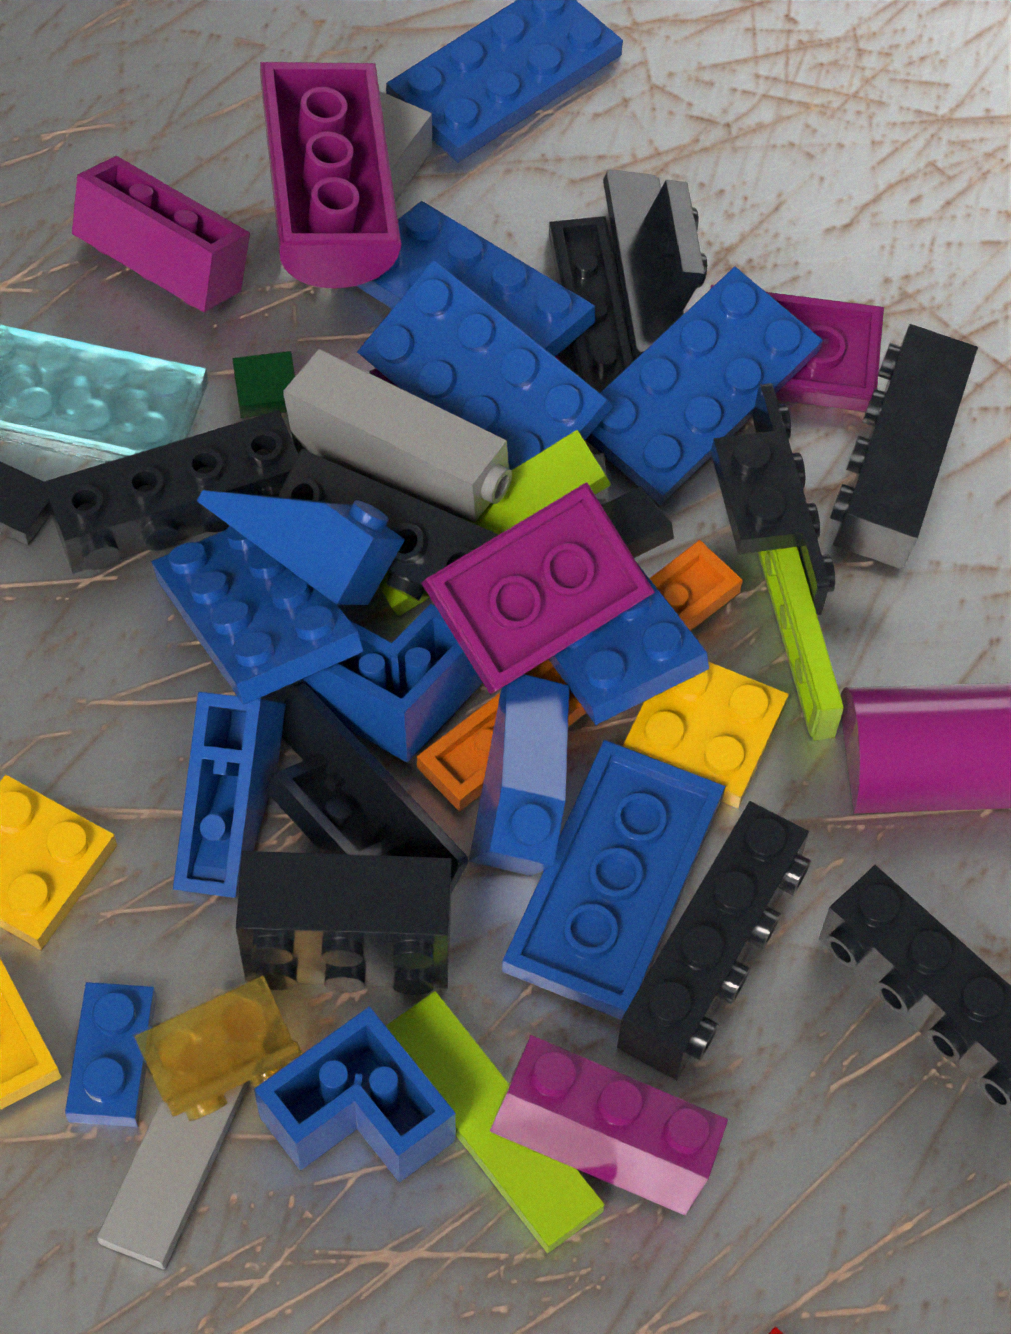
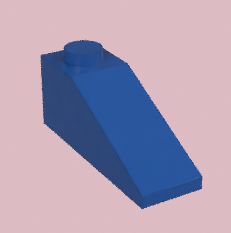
[197,490,405,605]
[469,674,569,876]
[173,692,286,898]

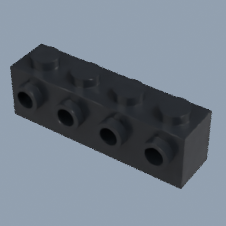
[830,324,978,570]
[43,410,298,574]
[278,449,499,601]
[617,801,812,1081]
[819,865,1011,1115]

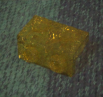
[132,975,303,1121]

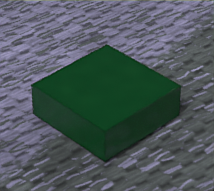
[232,351,295,418]

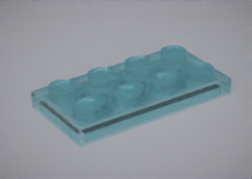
[0,325,208,463]

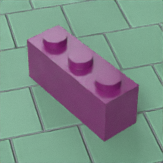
[72,155,250,313]
[489,1035,728,1215]

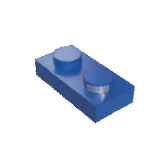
[65,982,157,1127]

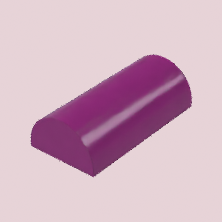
[260,62,401,288]
[840,682,1011,814]

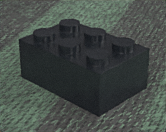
[236,851,451,995]

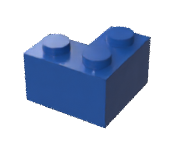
[303,604,483,763]
[254,1006,456,1183]

